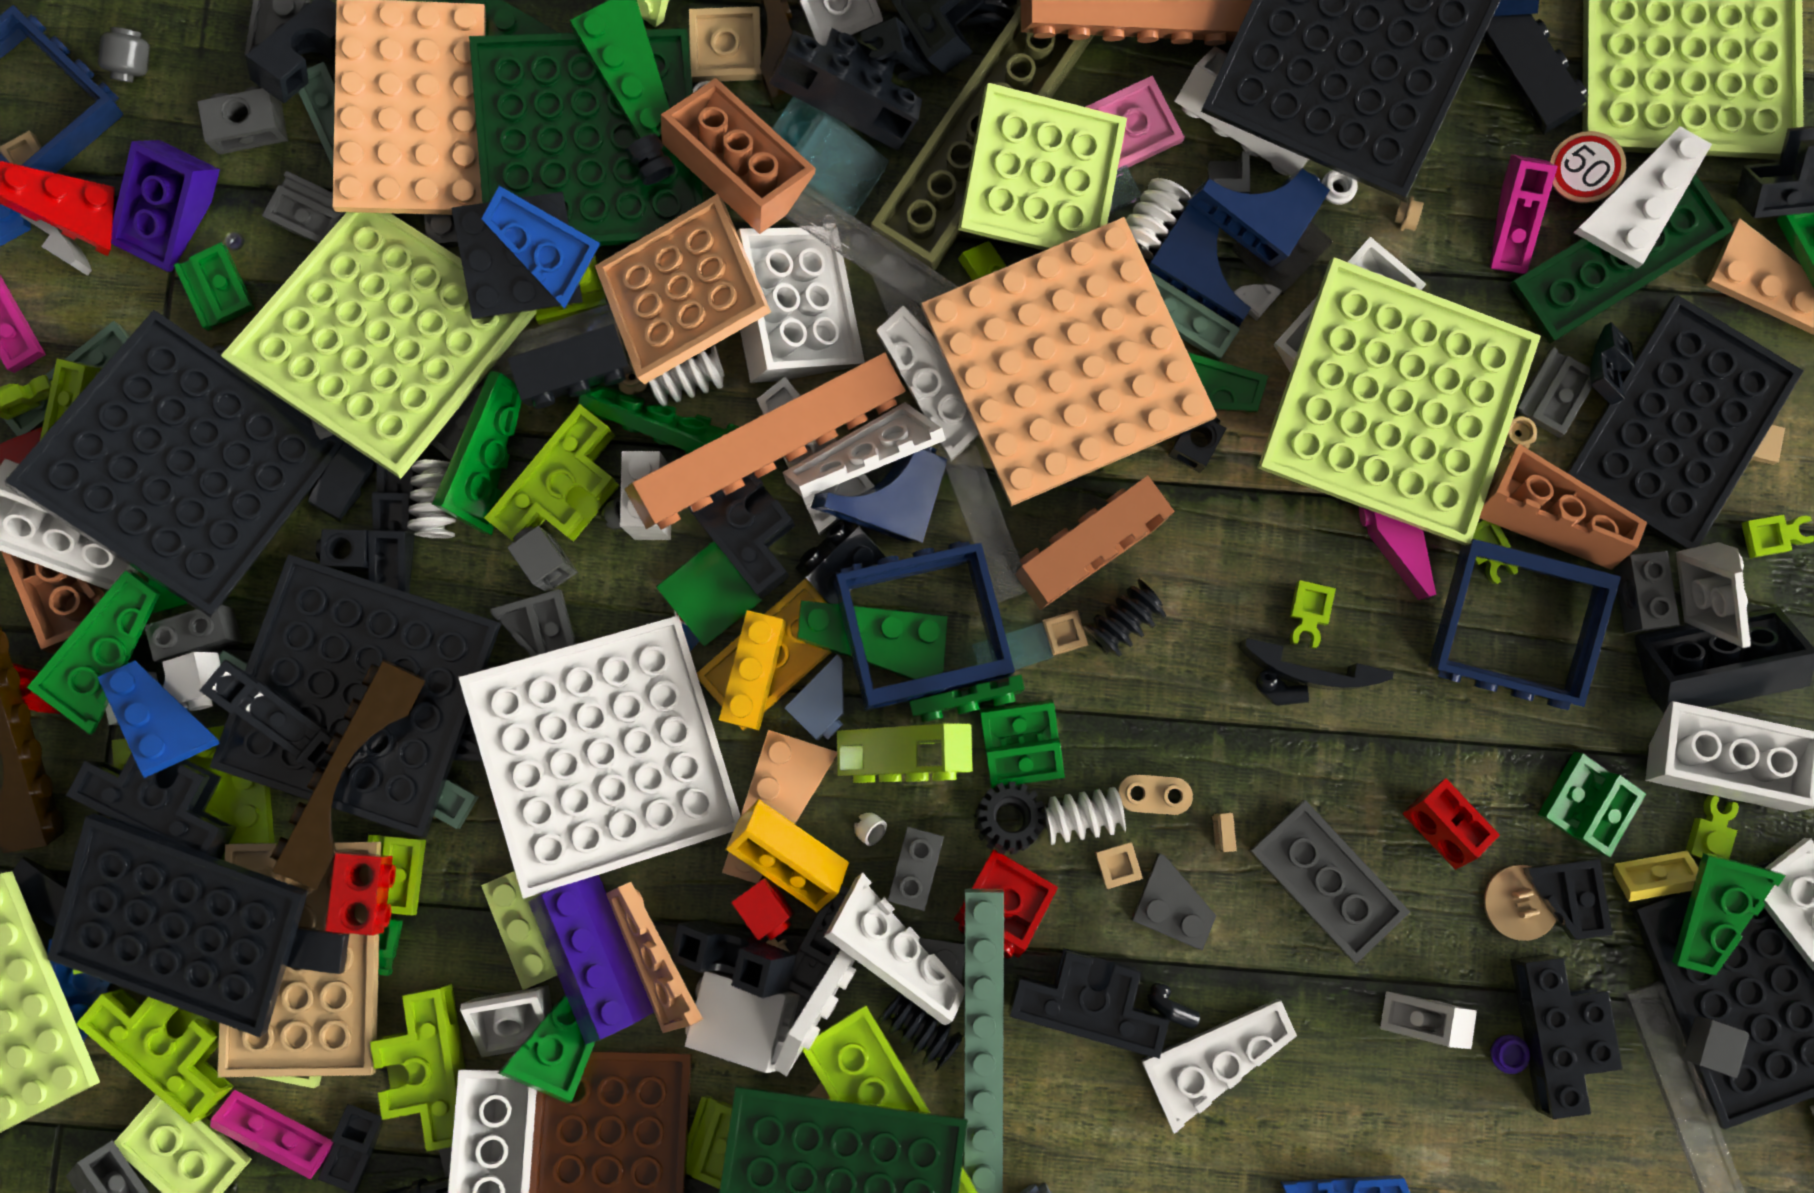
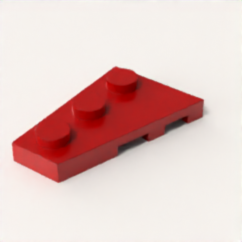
[0,161,115,257]

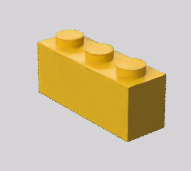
[719,610,787,731]
[726,800,849,912]

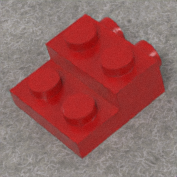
[953,849,1058,959]

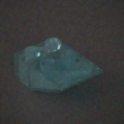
[772,96,889,220]

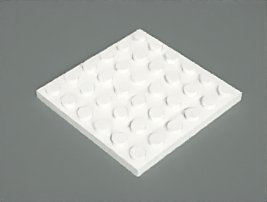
[459,615,741,899]

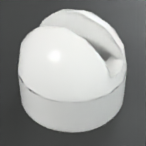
[854,813,887,846]

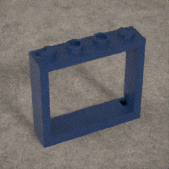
[0,5,124,173]
[1428,539,1621,710]
[833,541,1015,711]

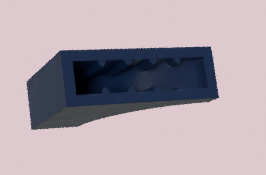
[1187,168,1330,268]
[1148,204,1251,328]
[811,446,948,543]

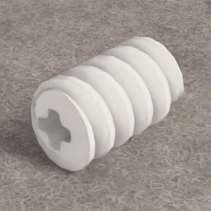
[1126,178,1191,260]
[649,344,725,407]
[407,459,456,538]
[1044,787,1126,845]

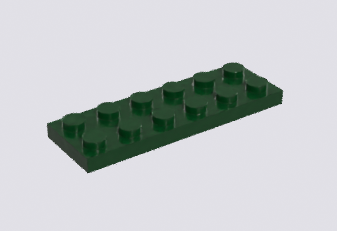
[1510,174,1734,344]

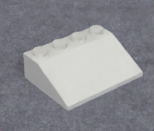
[737,227,865,383]

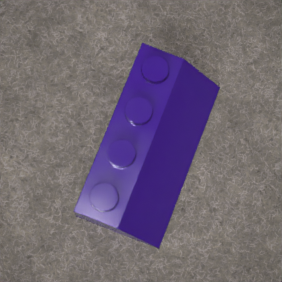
[528,875,654,1044]

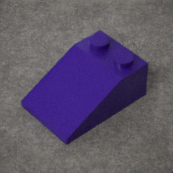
[111,140,220,272]

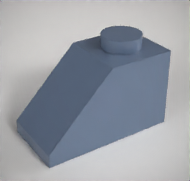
[785,655,844,741]

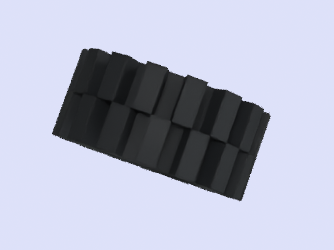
[974,782,1046,855]

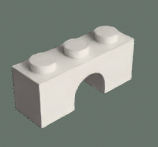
[106,652,220,725]

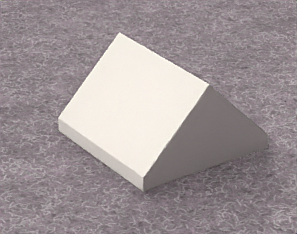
[460,985,552,1057]

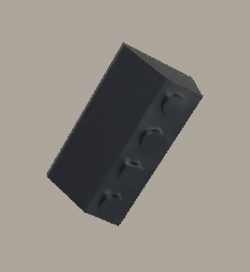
[1635,606,1814,714]

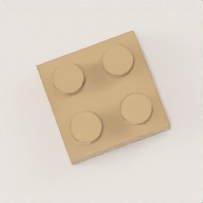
[689,6,763,82]

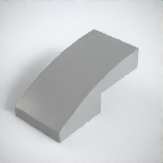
[21,214,92,276]

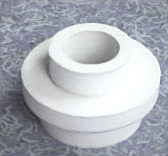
[1321,170,1357,205]

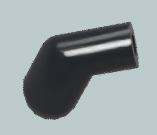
[1256,669,1309,706]
[1147,983,1200,1029]

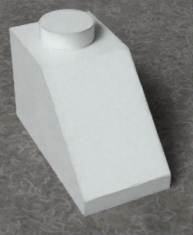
[1380,991,1477,1049]

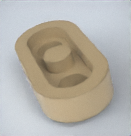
[1117,775,1193,815]

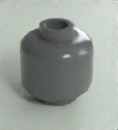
[98,27,150,83]

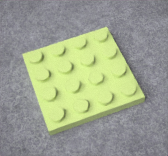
[958,83,1127,251]

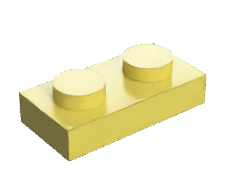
[1613,850,1699,902]

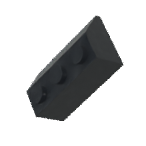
[507,324,633,409]

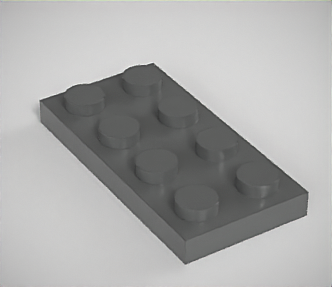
[1248,800,1410,964]

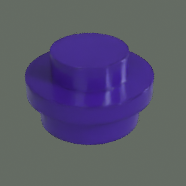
[1490,1035,1530,1074]

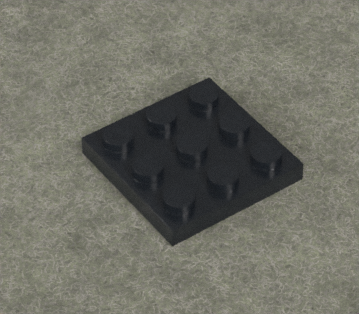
[451,192,583,320]

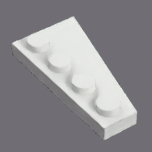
[1573,126,1712,268]
[1141,999,1297,1134]

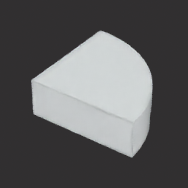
[1234,284,1282,321]

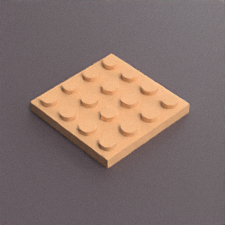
[595,194,771,384]

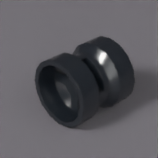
[626,134,675,185]

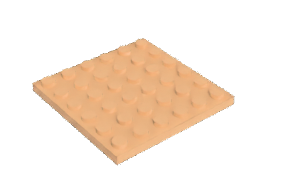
[921,217,1217,506]

